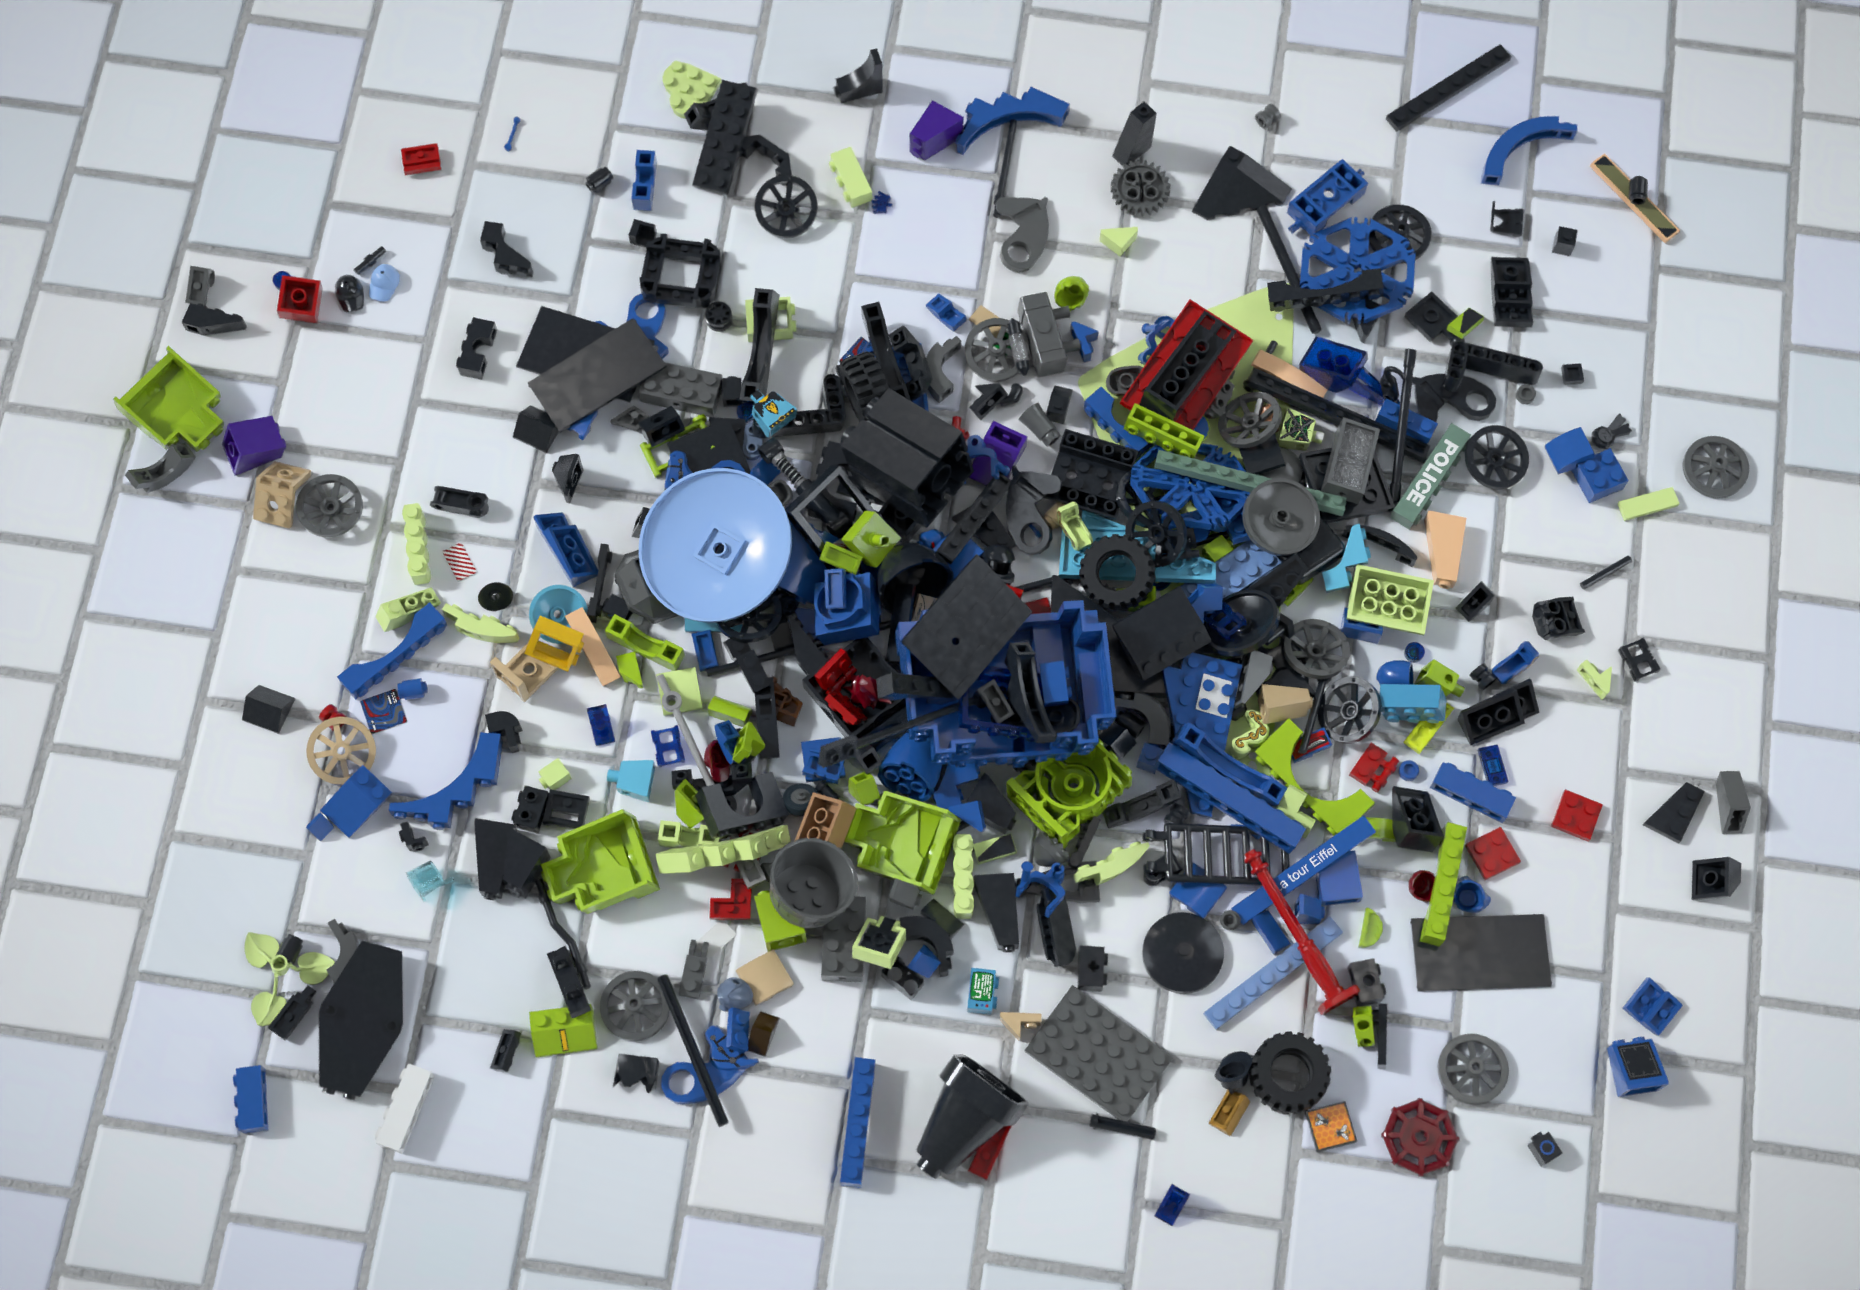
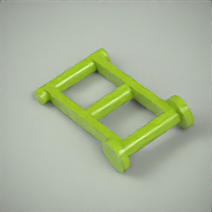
[640,414,715,478]

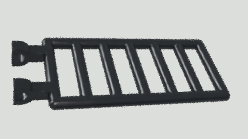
[1142,823,1290,886]

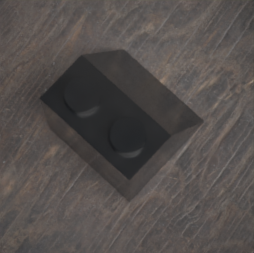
[503,828,551,899]

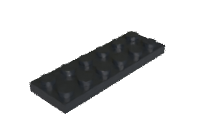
[692,80,758,195]

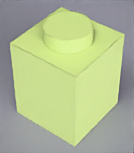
[538,758,572,790]

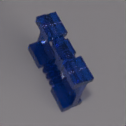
[1204,601,1247,640]
[651,725,685,768]

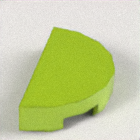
[1358,907,1383,948]

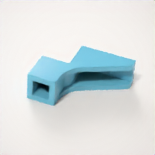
[1322,524,1371,593]

